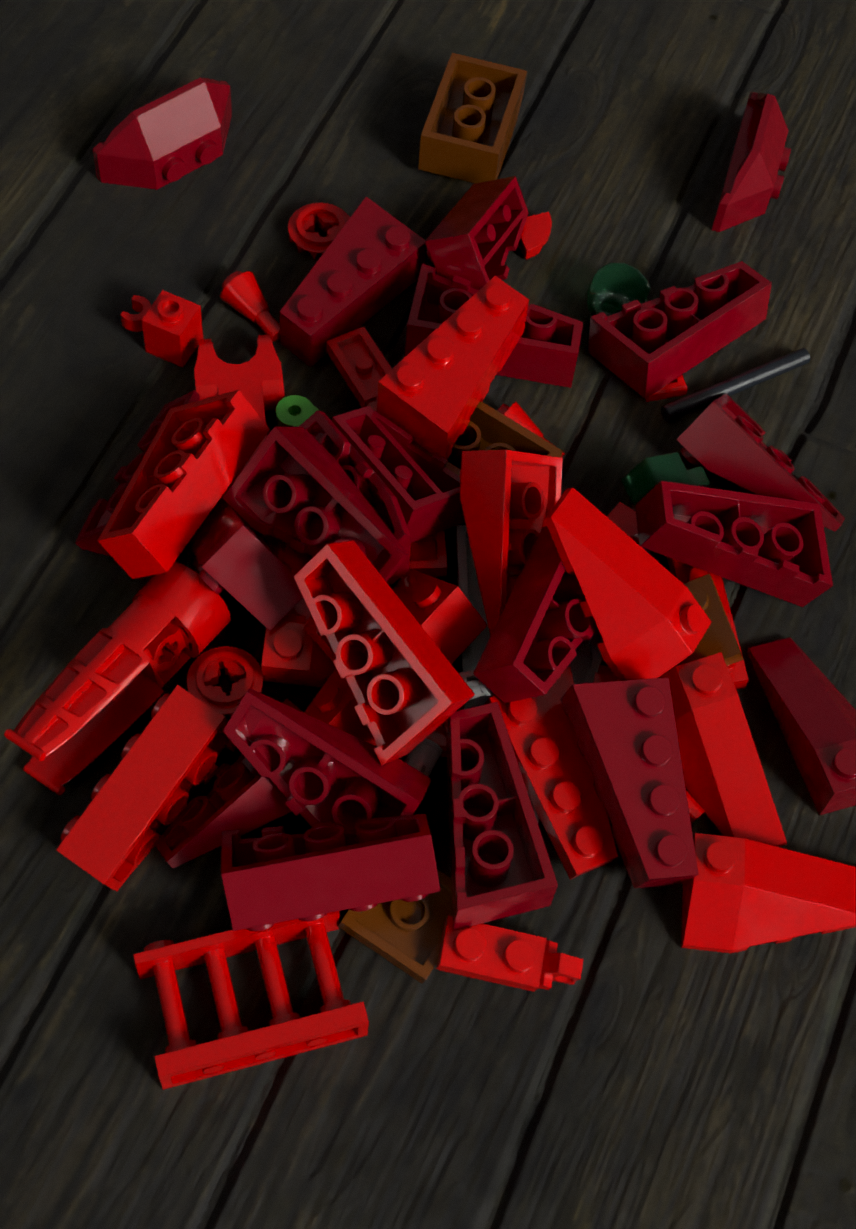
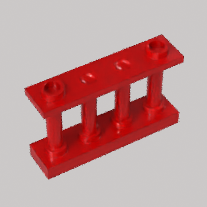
[133,911,369,1090]

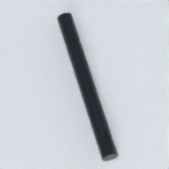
[661,348,810,422]

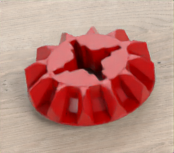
[288,203,350,258]
[187,646,263,717]

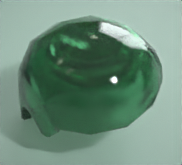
[587,263,650,316]

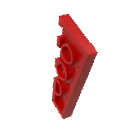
[483,667,618,880]

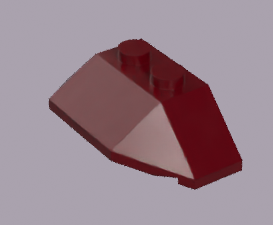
[92,77,232,190]
[712,92,791,232]

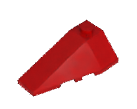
[544,487,712,681]

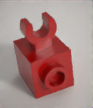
[120,290,203,367]

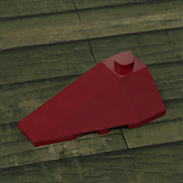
[299,410,411,586]
[223,426,408,582]
[154,698,304,868]

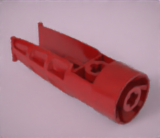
[4,562,231,795]

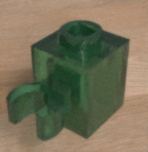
[621,452,710,511]

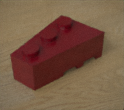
[425,176,529,290]
[331,406,465,543]
[186,496,303,631]

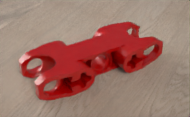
[194,334,285,497]

